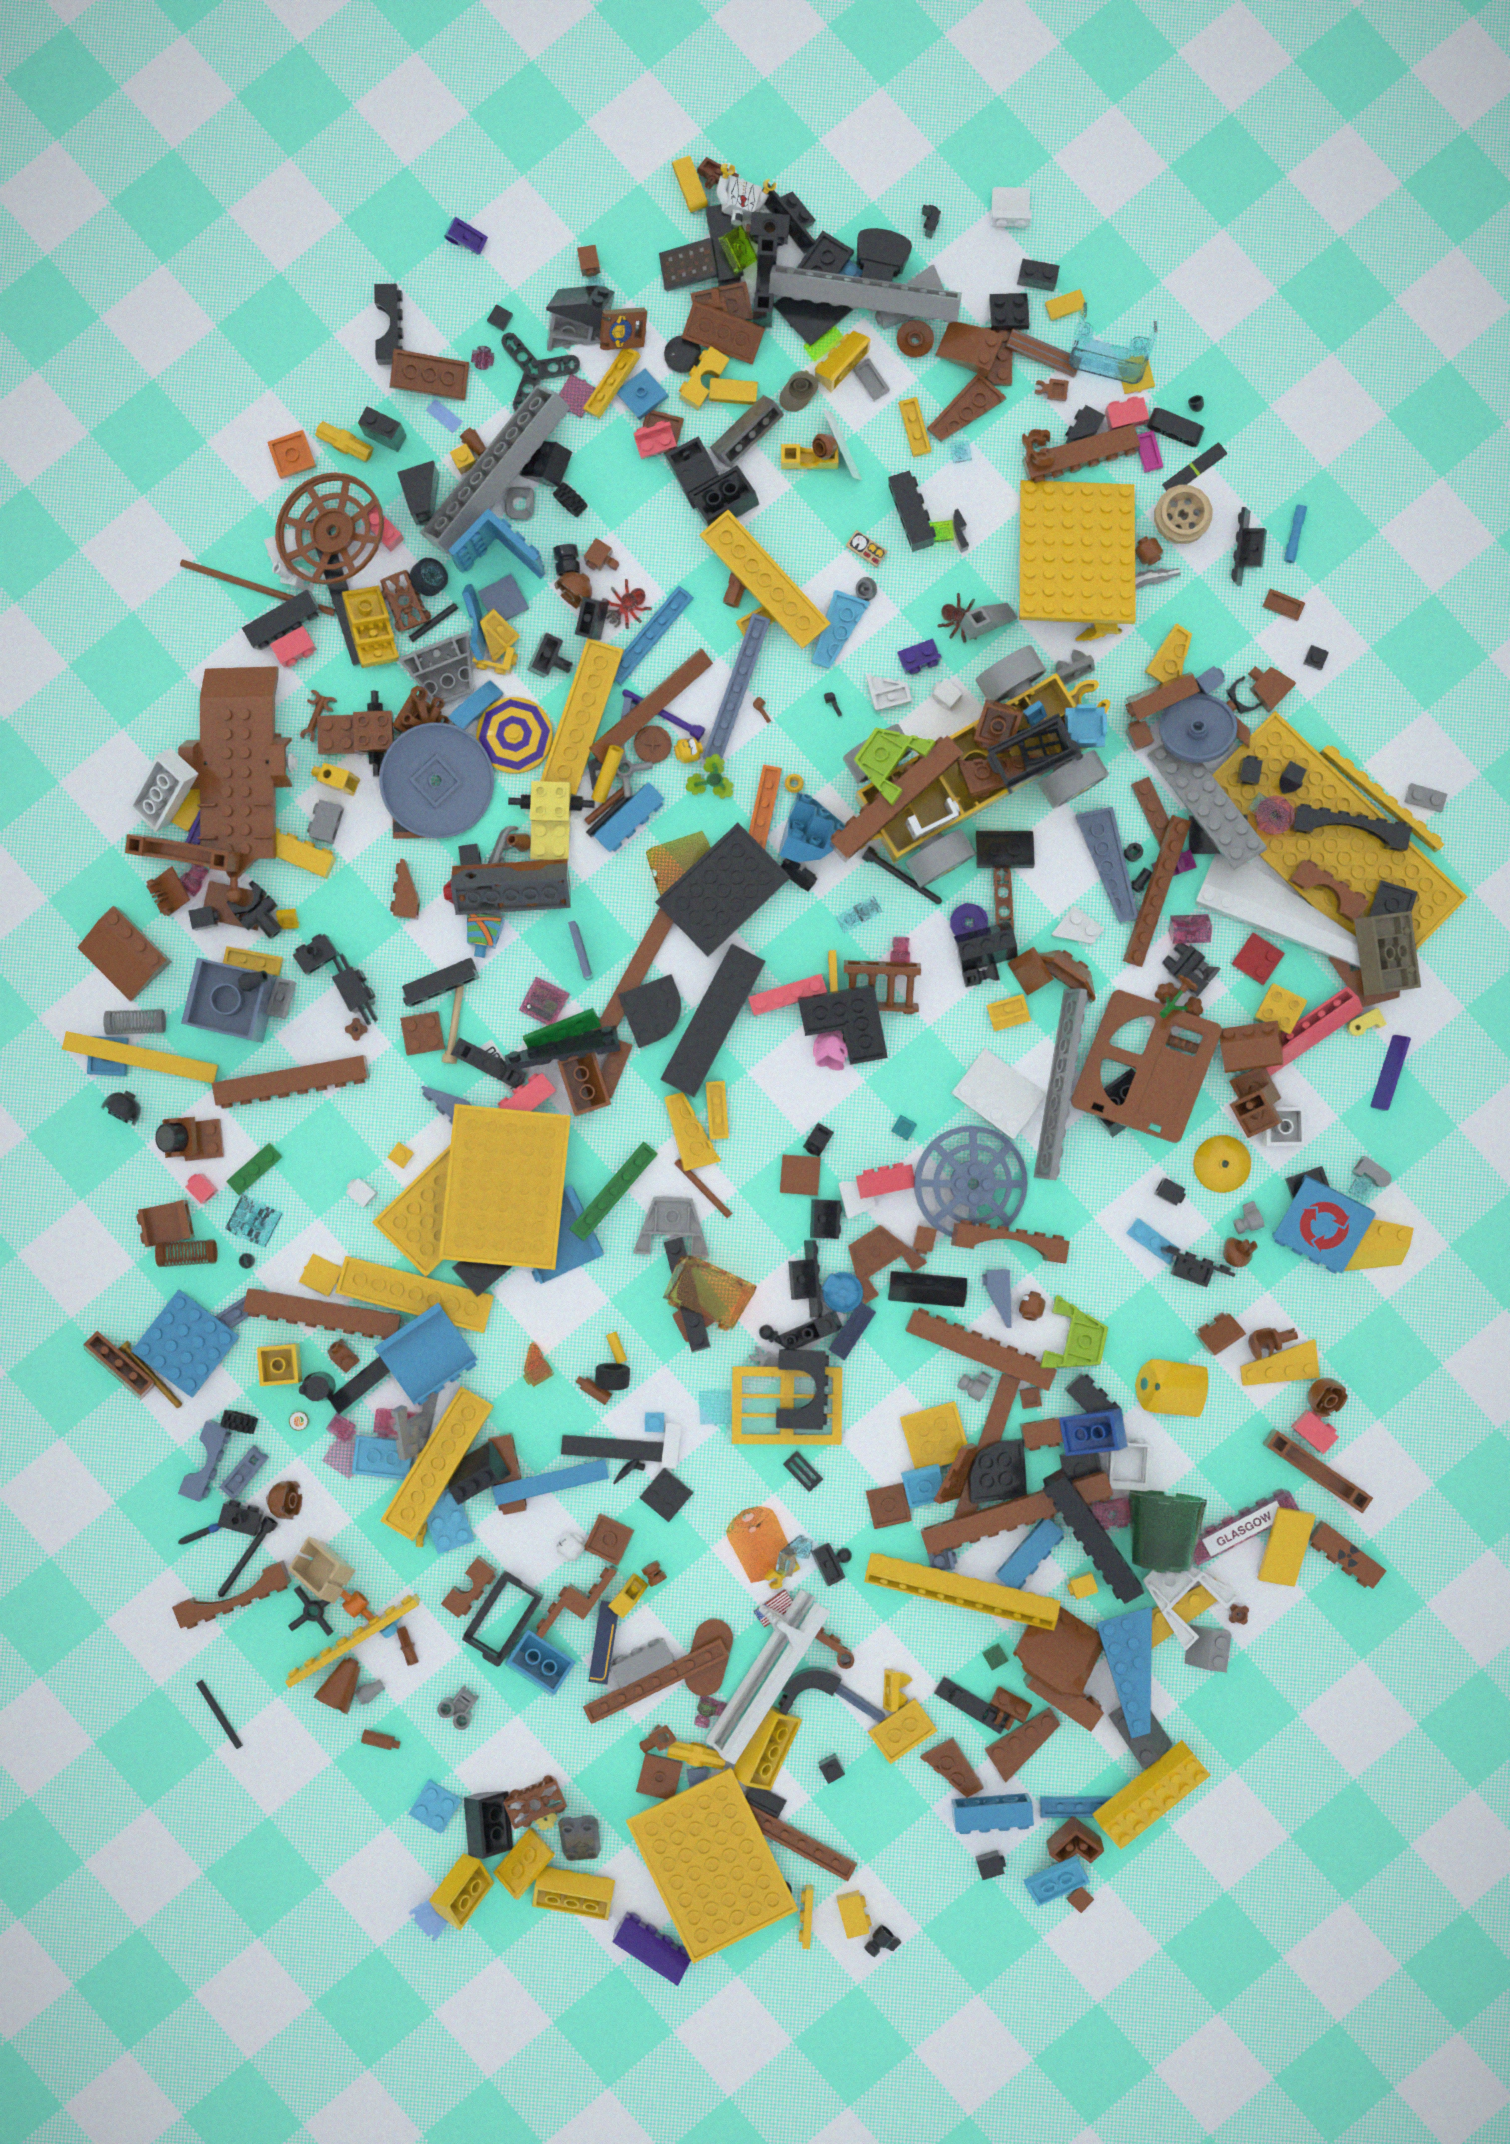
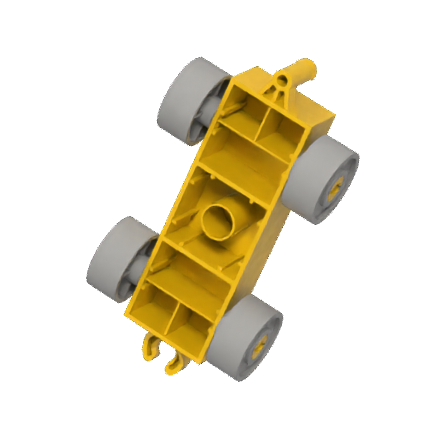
[842,645,1111,888]

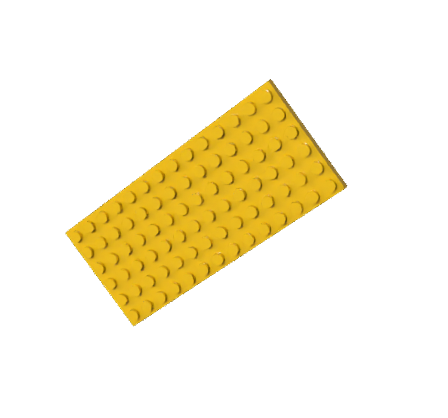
[1212,711,1468,950]

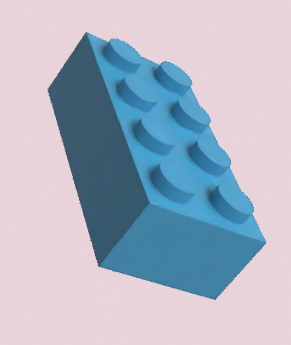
[951,1793,1034,1834]

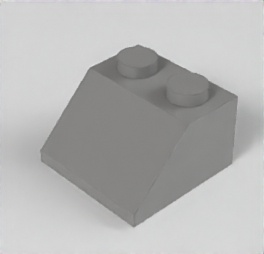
[1184,1625,1232,1673]

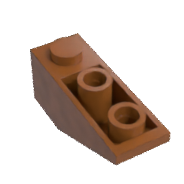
[390,858,420,920]

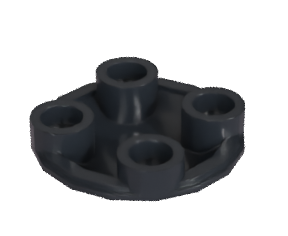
[664,335,701,373]

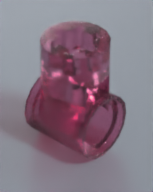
[180,864,209,897]
[890,937,910,962]

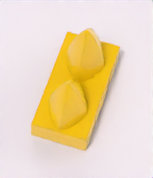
[883,1669,913,1712]

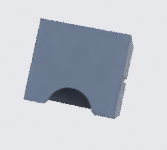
[181,957,277,1043]

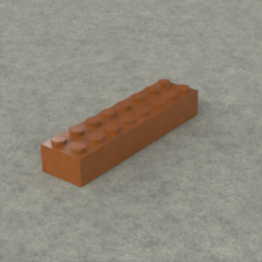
[830,735,963,863]

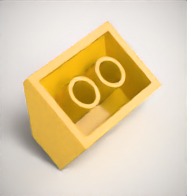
[814,330,871,392]
[429,1853,494,1931]

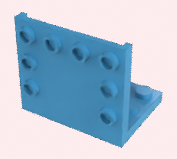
[448,508,545,579]

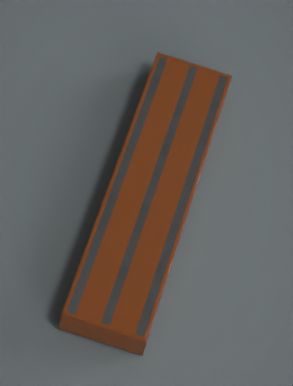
[1005,329,1082,377]

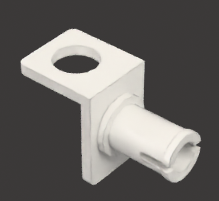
[272,562,314,592]

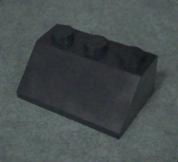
[688,465,759,527]
[953,922,1018,972]
[1091,1068,1136,1138]
[448,1440,511,1505]
[464,1790,513,1859]

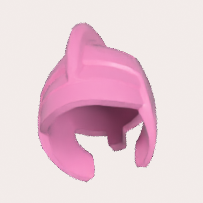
[813,1030,848,1071]

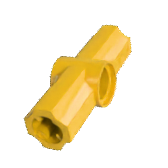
[315,421,374,463]
[667,1741,726,1770]

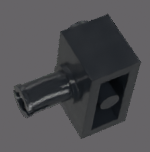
[527,632,573,678]
[293,934,339,975]
[217,1499,264,1536]

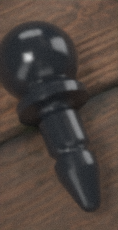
[759,1324,784,1347]

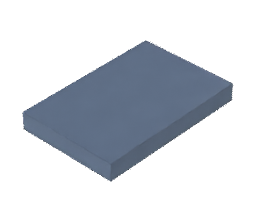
[568,921,593,981]

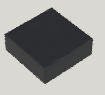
[487,304,513,332]

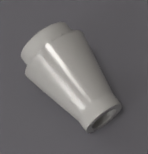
[355,1679,385,1705]

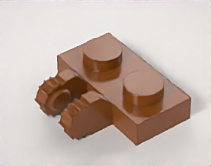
[989,1686,1032,1731]

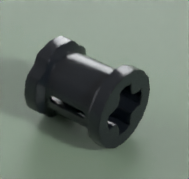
[1124,843,1143,862]

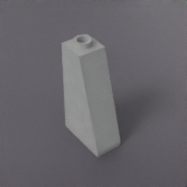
[875,264,944,330]

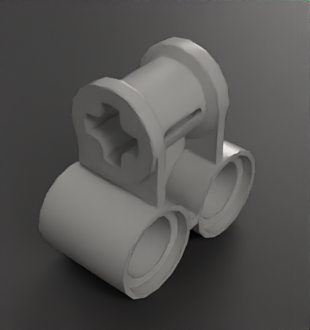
[437,1685,479,1730]

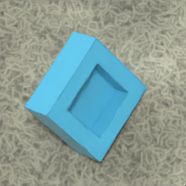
[644,1412,665,1432]

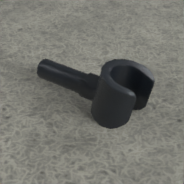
[824,692,842,717]

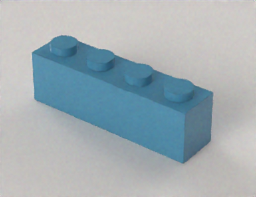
[592,782,664,852]
[995,1518,1065,1590]

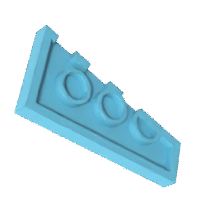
[811,590,871,669]

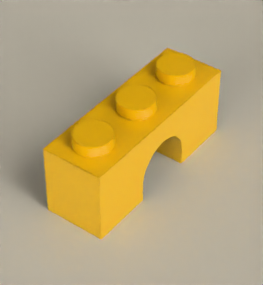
[679,346,730,411]
[781,444,838,469]

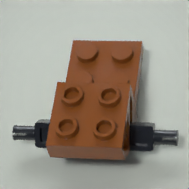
[317,690,394,777]

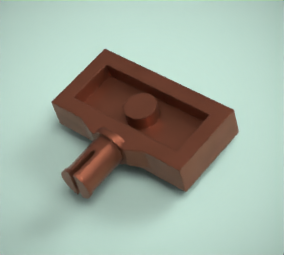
[697,157,739,189]

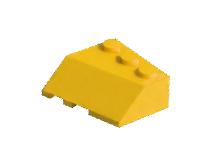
[1344,1219,1414,1271]

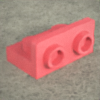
[633,421,677,460]

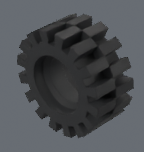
[552,482,588,518]
[220,1410,258,1434]

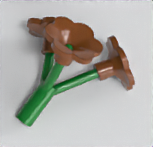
[1154,974,1203,1018]

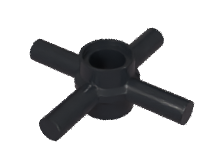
[288,1585,334,1636]

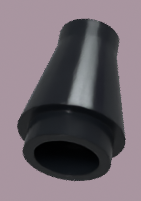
[238,970,268,992]

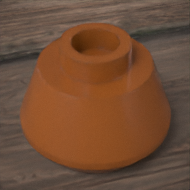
[812,433,837,460]

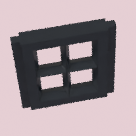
[1016,724,1072,770]

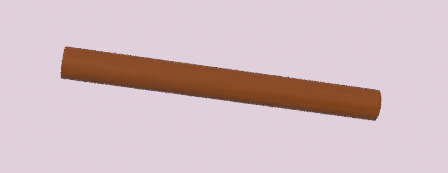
[674,1159,733,1219]

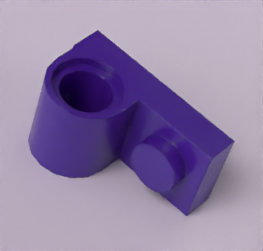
[444,217,488,255]

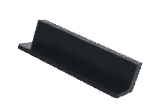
[402,958,480,1007]
[888,1271,967,1307]

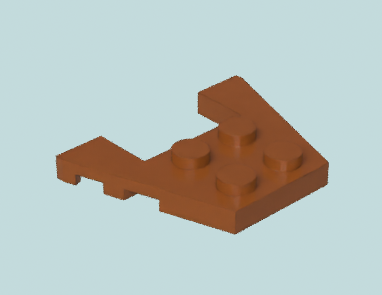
[1328,957,1400,1008]
[848,1225,927,1304]

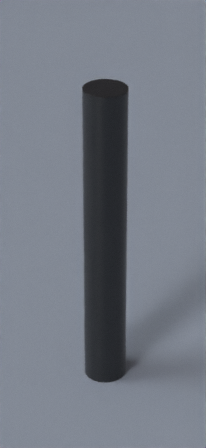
[408,603,459,642]
[586,796,630,837]

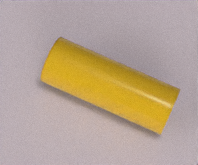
[606,1331,627,1364]

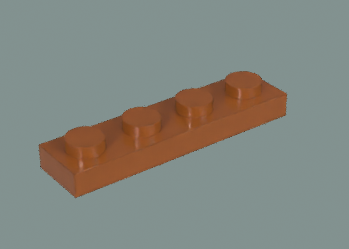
[1131,777,1170,848]

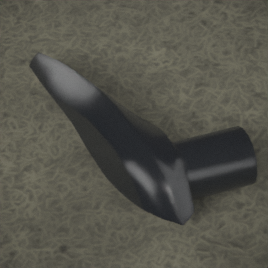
[613,1460,645,1485]

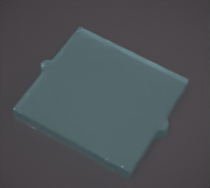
[699,1388,732,1426]

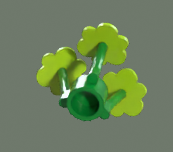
[685,754,734,799]

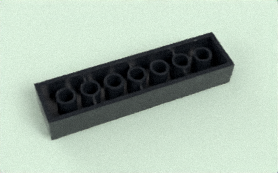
[660,943,766,1098]

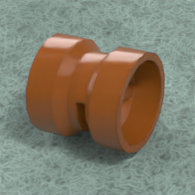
[641,1560,667,1587]

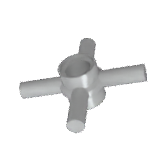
[595,744,653,798]

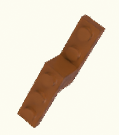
[536,1565,618,1638]

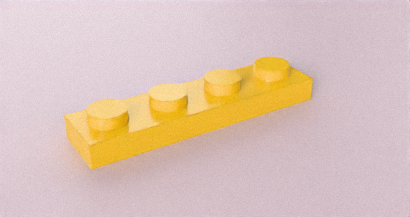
[583,348,641,419]

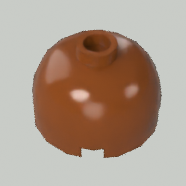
[554,572,593,609]
[1307,1378,1348,1417]
[266,1481,303,1520]

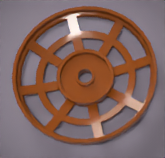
[275,472,384,585]

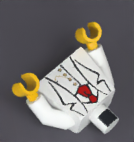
[716,163,777,226]

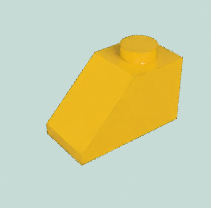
[608,1573,649,1619]

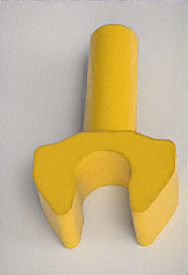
[765,1562,801,1589]

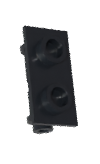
[780,858,818,892]

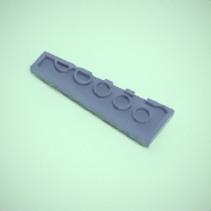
[1075,807,1138,923]

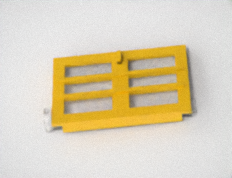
[726,1366,846,1445]

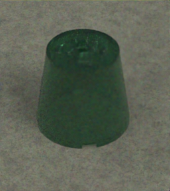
[1128,1490,1207,1573]

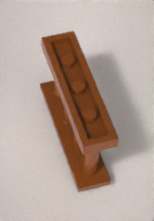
[843,960,921,1015]

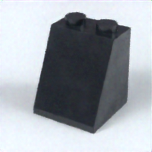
[397,460,439,526]

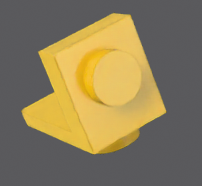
[472,646,518,675]

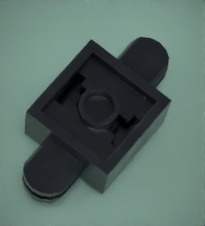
[332,953,378,1026]

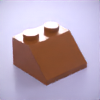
[1195,1312,1246,1356]

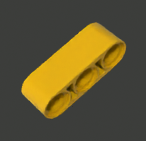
[672,155,708,213]

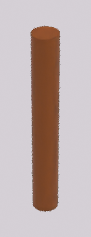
[584,786,632,825]

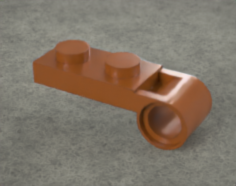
[815,1627,854,1669]

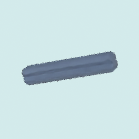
[835,1683,885,1723]

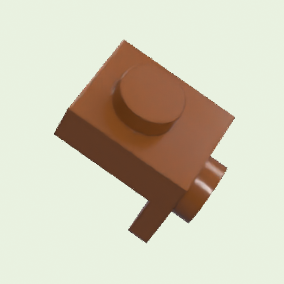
[327,1339,360,1373]

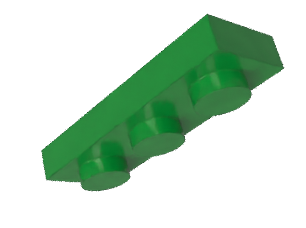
[226,1143,283,1196]

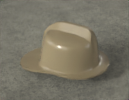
[779,370,818,412]

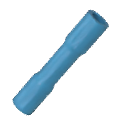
[1284,505,1307,563]

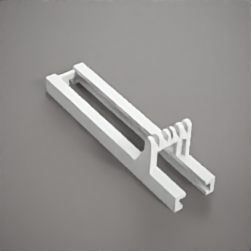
[705,1589,831,1764]

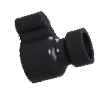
[864,1924,902,1957]

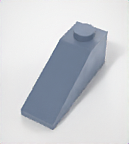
[982,1269,1012,1328]

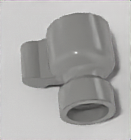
[1233,1201,1265,1235]
[957,1372,993,1402]

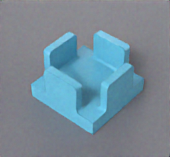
[1065,704,1107,748]

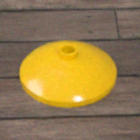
[1193,1135,1251,1193]

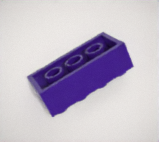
[612,1911,691,1986]

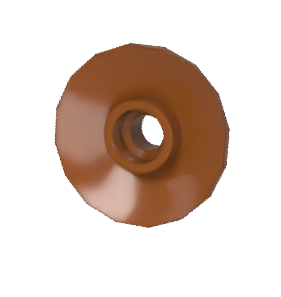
[896,320,934,358]

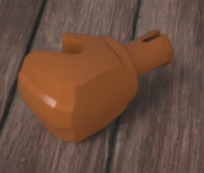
[1248,1327,1298,1361]

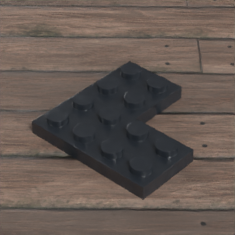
[798,984,888,1065]

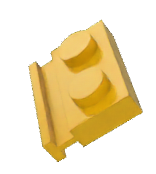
[986,994,1031,1032]

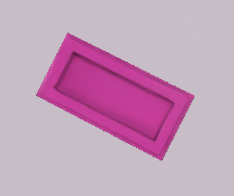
[1137,430,1164,473]

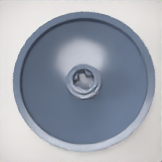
[1159,693,1237,763]

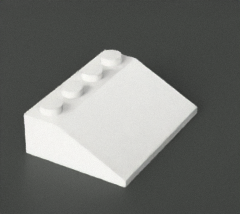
[950,1048,1046,1140]

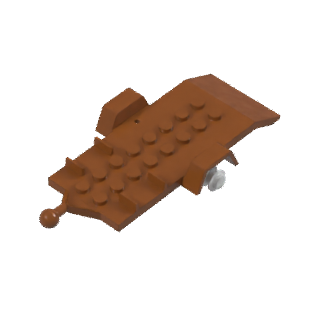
[178,666,297,903]

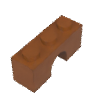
[441,1555,497,1618]

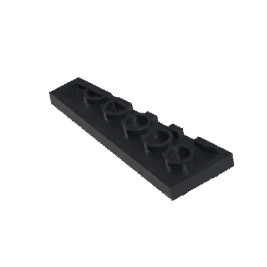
[505,1025,621,1071]

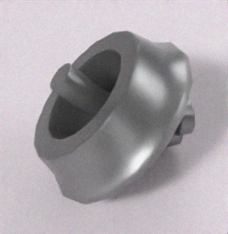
[855,577,877,601]

